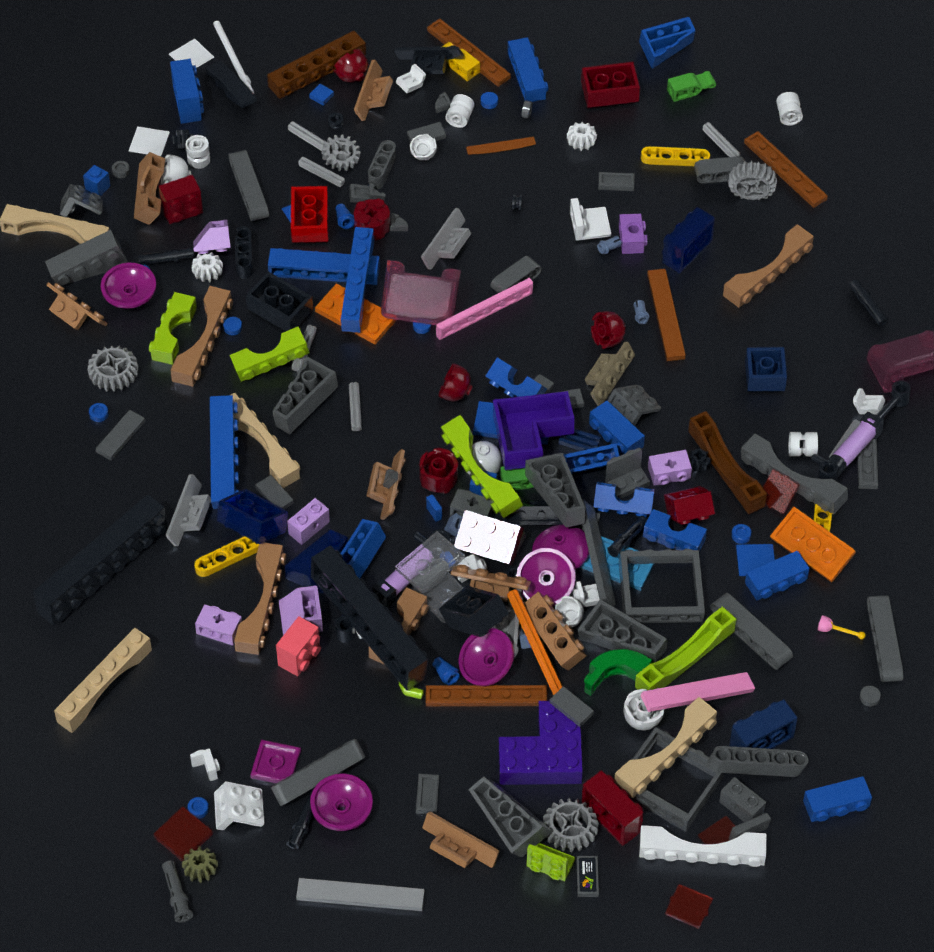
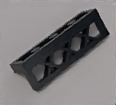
[503,500,563,525]

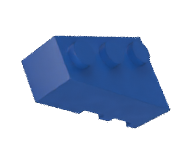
[639,17,696,69]

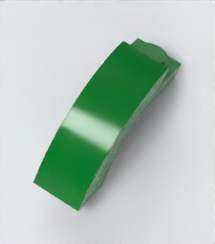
[584,649,652,696]

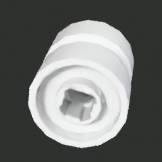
[776,92,803,125]
[446,94,474,128]
[186,135,210,169]
[788,432,818,457]

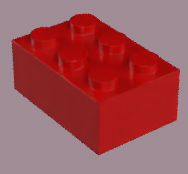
[291,186,328,242]

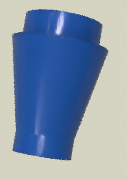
[335,204,354,229]
[432,657,460,685]

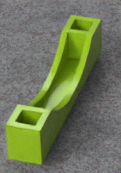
[441,415,523,518]
[635,606,736,691]

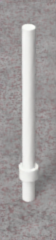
[213,21,254,94]

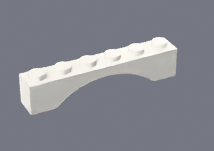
[639,825,766,867]

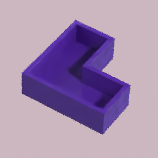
[493,391,574,470]
[499,701,582,785]

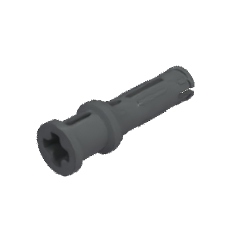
[162,860,193,923]

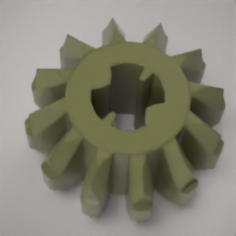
[182,846,218,883]

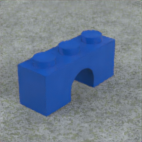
[486,357,547,398]
[594,482,655,517]
[643,509,707,552]

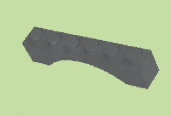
[741,434,848,515]

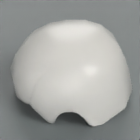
[410,134,437,161]
[555,596,584,627]

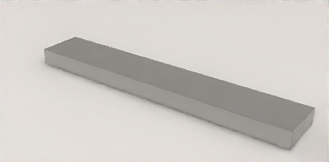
[296,878,424,911]

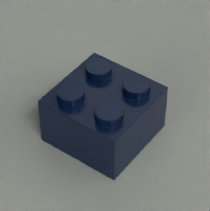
[745,347,787,391]

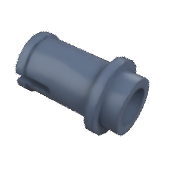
[597,236,622,254]
[633,300,649,324]

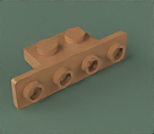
[354,60,393,121]
[46,282,108,330]
[366,449,406,520]
[451,565,531,602]
[423,812,499,868]

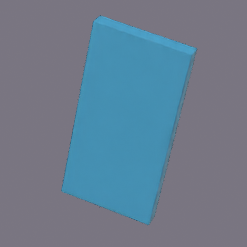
[580,536,654,591]

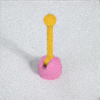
[817,615,866,640]

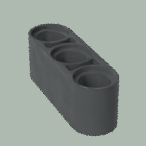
[368,140,396,190]
[694,156,745,183]
[490,256,542,293]

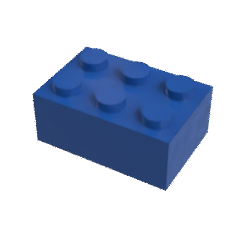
[170,58,204,124]

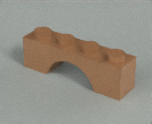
[134,152,165,225]
[369,587,429,664]

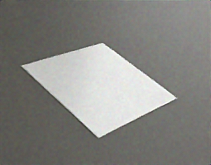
[169,39,214,68]
[129,126,169,156]

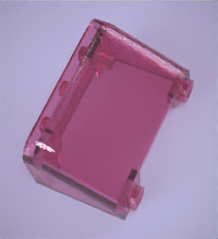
[381,260,461,325]
[867,330,934,393]

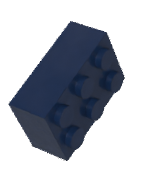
[729,699,797,749]

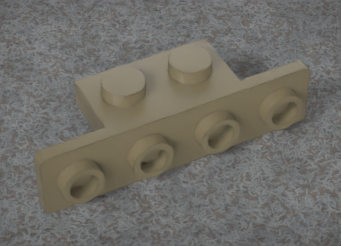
[584,342,635,406]

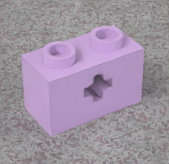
[648,450,692,486]
[287,498,330,545]
[195,604,242,645]

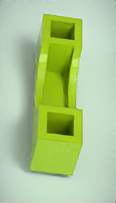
[149,292,197,365]
[230,326,309,382]

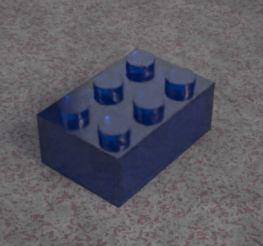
[662,207,715,273]
[217,489,288,544]

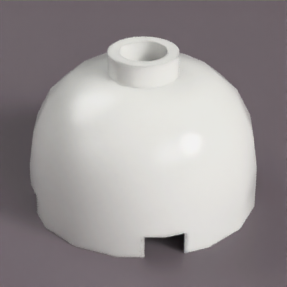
[161,154,191,185]
[467,441,502,475]
[623,689,664,731]

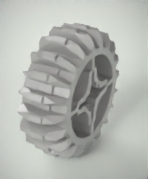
[728,160,777,201]
[87,345,139,392]
[543,798,599,853]

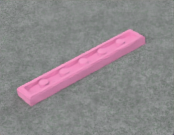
[436,278,533,340]
[640,672,755,712]

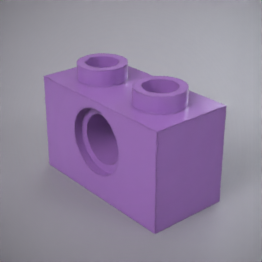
[619,214,647,254]

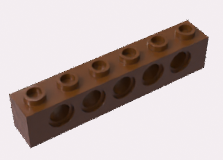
[267,31,366,99]

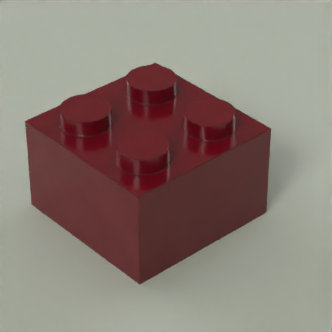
[159,175,203,224]
[664,486,715,524]

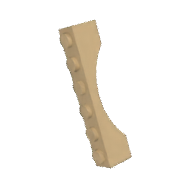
[0,204,109,244]
[231,393,300,488]
[54,628,152,733]
[614,697,717,798]

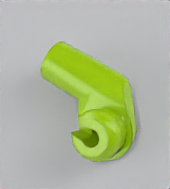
[399,682,424,700]

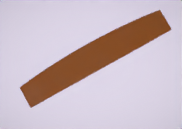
[466,137,536,155]

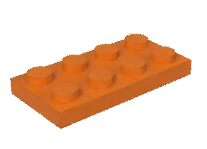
[315,283,397,345]
[770,507,856,583]

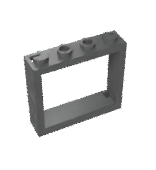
[619,549,705,623]
[620,727,725,831]

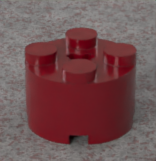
[354,199,390,241]
[420,448,458,494]

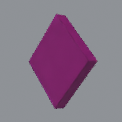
[251,740,301,783]

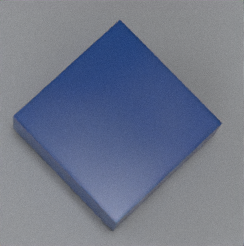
[309,84,334,106]
[426,495,442,522]

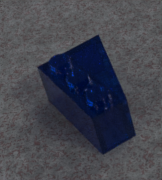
[285,530,348,594]

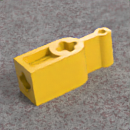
[442,42,480,81]

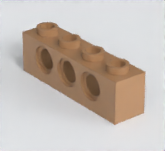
[524,592,587,671]

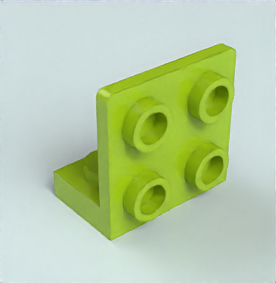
[527,843,575,881]

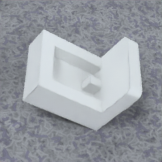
[396,64,426,93]
[853,388,885,414]
[455,554,487,583]
[573,581,599,607]
[190,749,220,781]

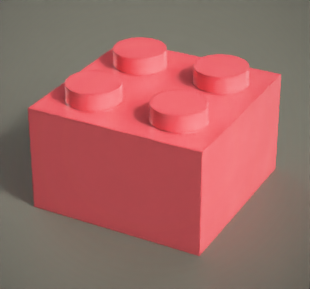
[276,616,321,677]

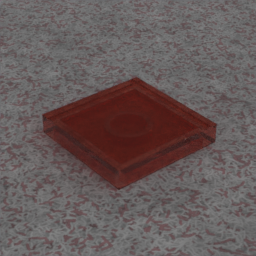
[153,807,213,861]

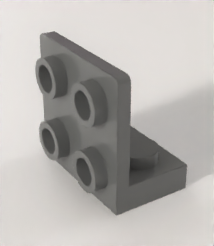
[60,183,103,217]
[607,384,661,426]
[605,448,650,499]

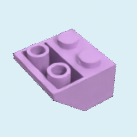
[193,220,231,254]
[279,586,323,635]

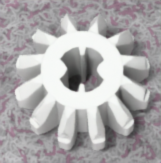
[567,122,597,151]
[192,252,223,282]

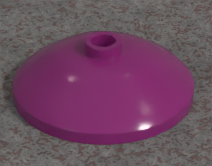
[101,263,156,308]
[532,524,589,570]
[517,548,576,606]
[459,628,514,686]
[310,774,373,831]

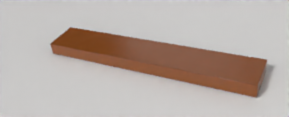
[427,19,511,87]
[744,131,828,208]
[647,269,686,361]
[426,685,547,706]

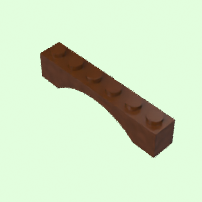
[688,411,767,514]

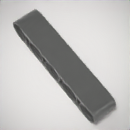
[228,150,269,222]
[710,593,793,670]
[867,595,903,682]
[270,738,366,806]
[707,746,808,777]

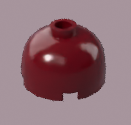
[333,49,368,83]
[591,311,626,349]
[438,363,472,402]

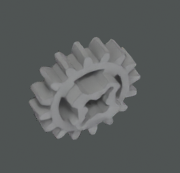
[321,134,361,171]

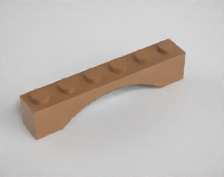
[723,224,814,308]
[171,286,233,387]
[234,542,286,655]

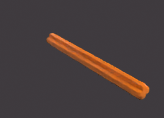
[507,589,563,695]

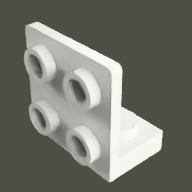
[570,198,611,240]
[214,782,264,830]

